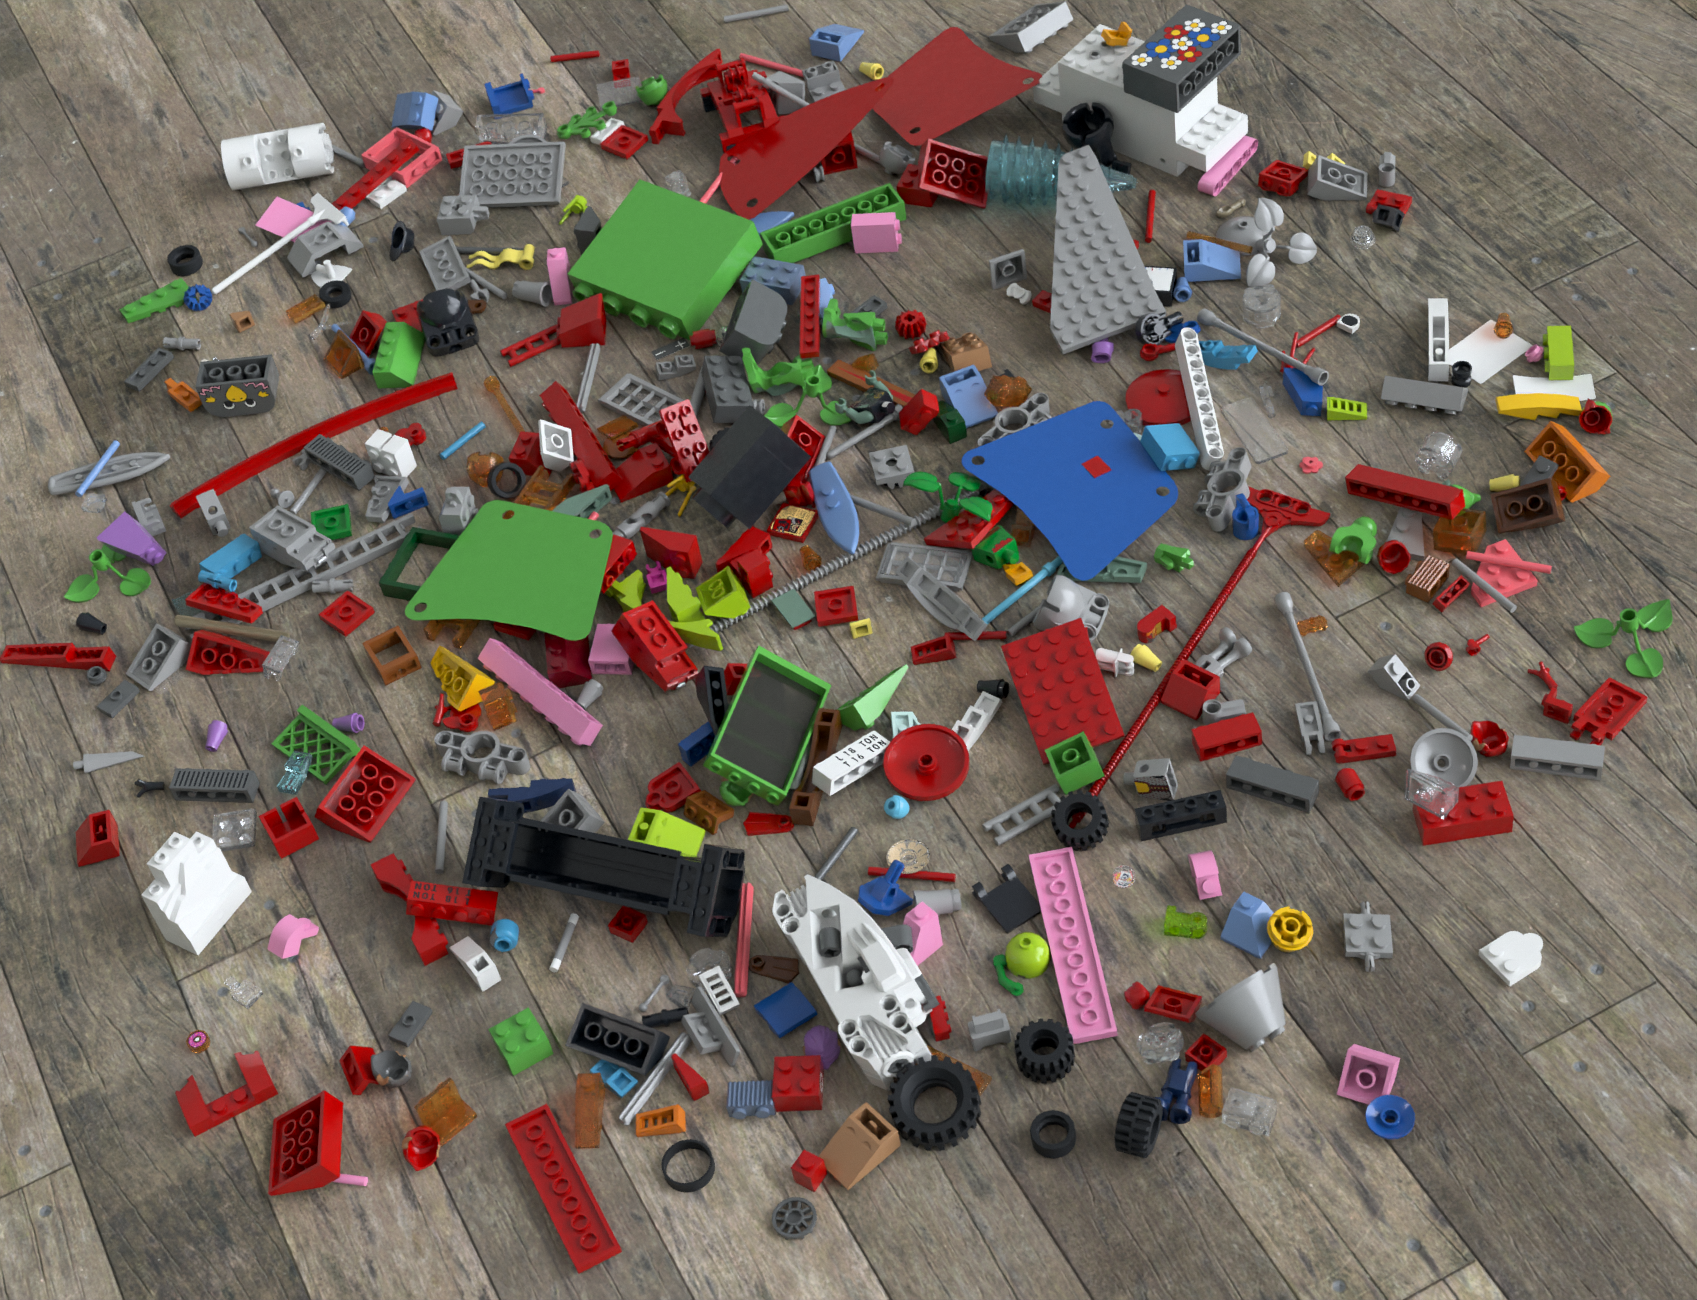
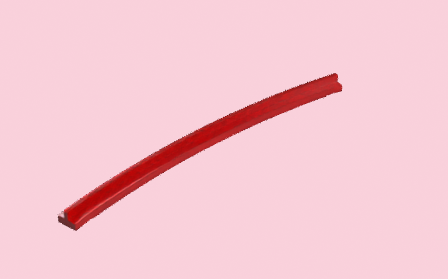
[170,372,458,519]

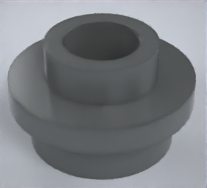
[87,666,107,685]

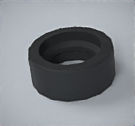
[167,245,203,276]
[487,462,526,499]
[1030,1110,1076,1159]

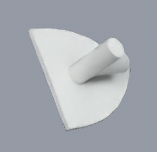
[311,260,352,288]

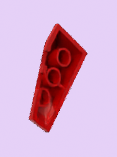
[186,629,271,675]

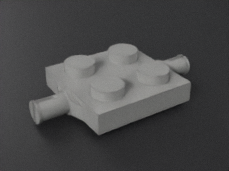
[1342,901,1393,972]

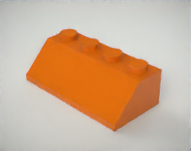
[1524,421,1611,503]

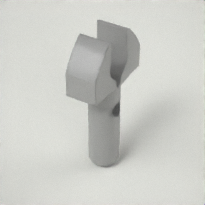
[469,279,490,302]

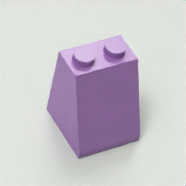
[96,511,167,566]

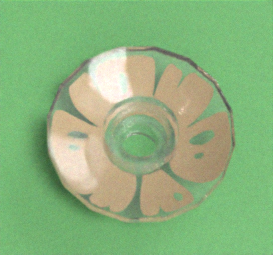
[886,839,930,874]

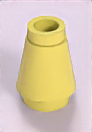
[859,62,884,80]
[920,348,938,373]
[1489,474,1520,492]
[1130,644,1162,672]

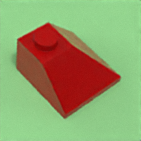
[349,310,387,357]

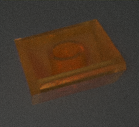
[323,329,364,379]

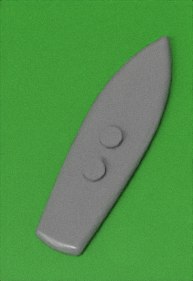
[48,452,170,495]

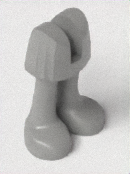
[1195,627,1252,678]

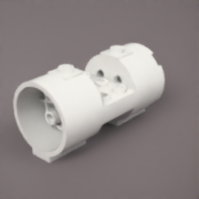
[221,123,334,190]

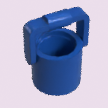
[1232,493,1259,540]

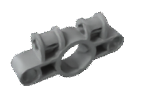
[977,393,1052,461]
[1193,447,1251,531]
[434,731,531,784]

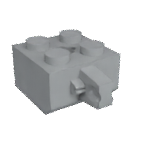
[437,195,490,235]
[439,486,478,535]

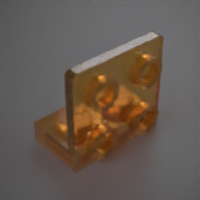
[414,1077,477,1147]

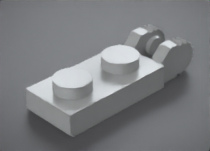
[1295,701,1325,755]

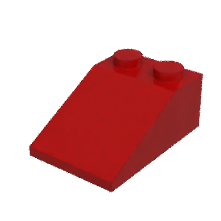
[613,442,674,503]
[640,527,703,579]

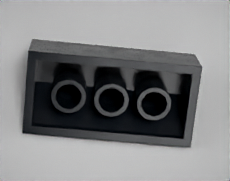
[565,1003,670,1075]

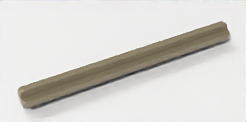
[174,615,290,643]

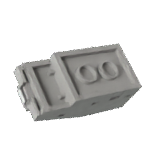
[249,505,335,571]

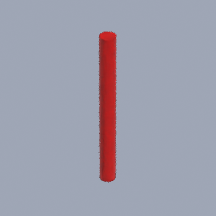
[1145,190,1156,243]
[868,867,956,882]

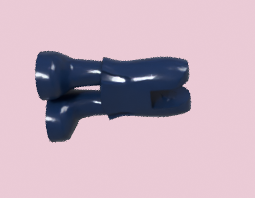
[1153,1058,1198,1124]

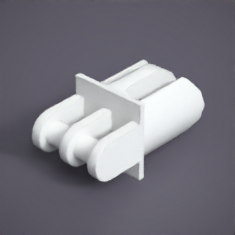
[1095,648,1135,677]

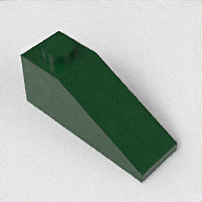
[932,400,967,444]

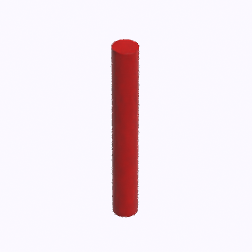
[550,50,600,63]
[1296,314,1341,348]
[944,631,1007,640]

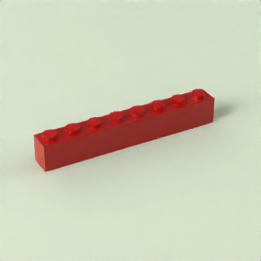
[539,381,623,491]

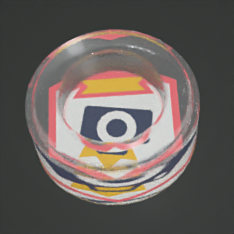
[1112,865,1135,888]

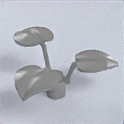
[1246,198,1317,287]

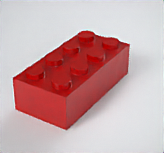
[1412,781,1514,846]

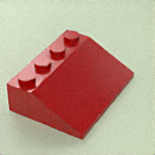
[918,138,989,209]
[314,745,416,843]
[268,1090,344,1196]

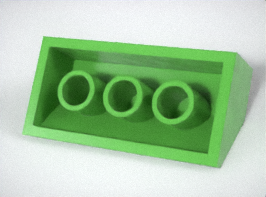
[372,322,425,388]

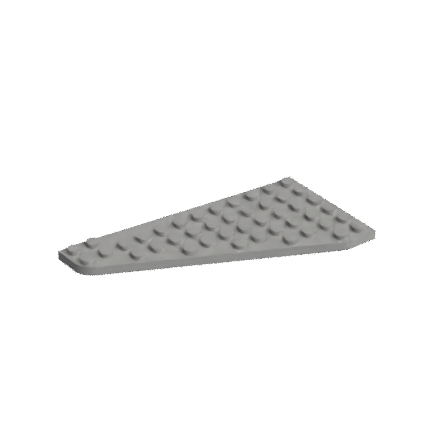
[1050,145,1166,354]

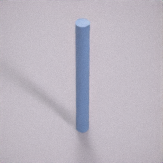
[75,440,120,497]

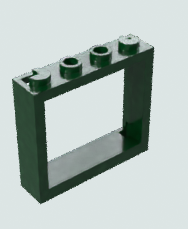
[379,527,460,604]

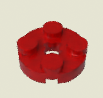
[569,459,594,493]

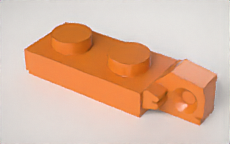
[164,378,202,412]

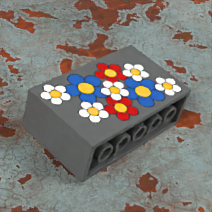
[1122,4,1241,114]

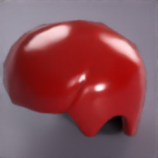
[1377,540,1411,574]

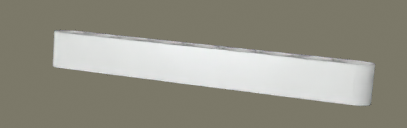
[1175,328,1224,471]

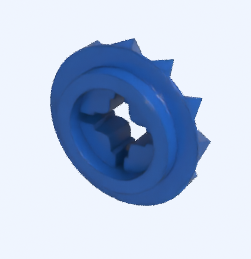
[183,284,212,311]

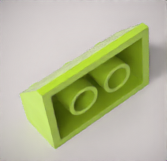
[696,566,751,619]

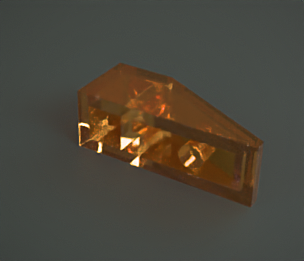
[575,1073,606,1149]

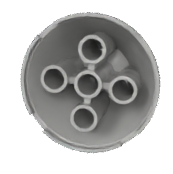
[1195,963,1286,1052]

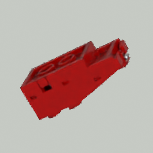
[611,600,698,692]

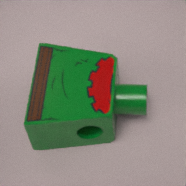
[971,525,1019,569]

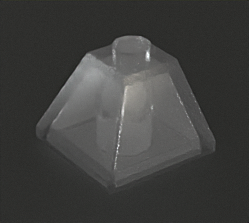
[1405,769,1459,819]

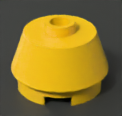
[1267,907,1313,952]

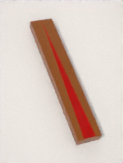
[827,359,915,407]

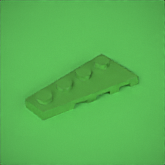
[119,278,198,323]

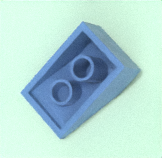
[391,92,438,131]

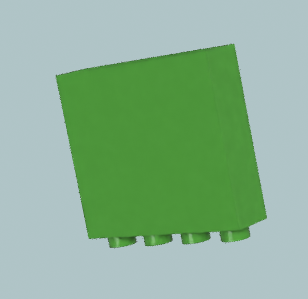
[568,179,763,340]

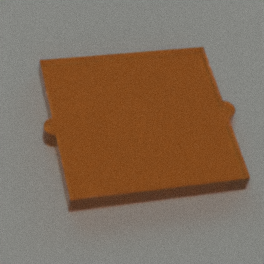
[597,415,639,440]

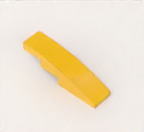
[1495,393,1582,420]

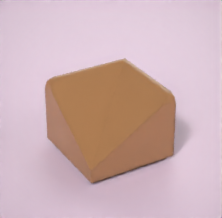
[229,311,255,333]

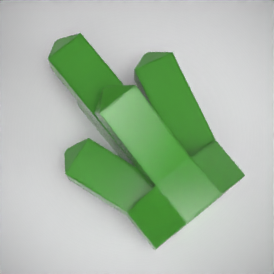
[1154,543,1194,572]

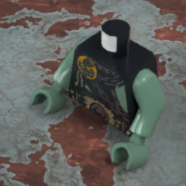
[835,370,895,424]

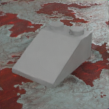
[1307,155,1368,201]
[125,623,191,691]
[541,789,605,833]

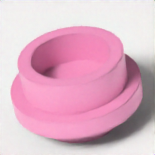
[1525,344,1544,363]

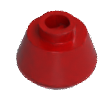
[1424,642,1453,671]

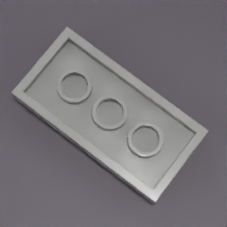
[419,236,472,291]

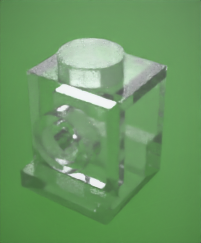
[664,170,691,197]

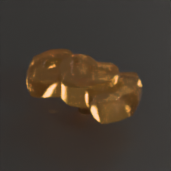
[1297,615,1328,636]

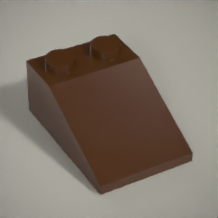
[1490,478,1565,534]

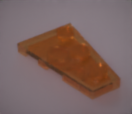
[1304,529,1364,587]

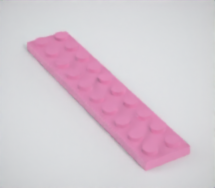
[1029,847,1118,1044]

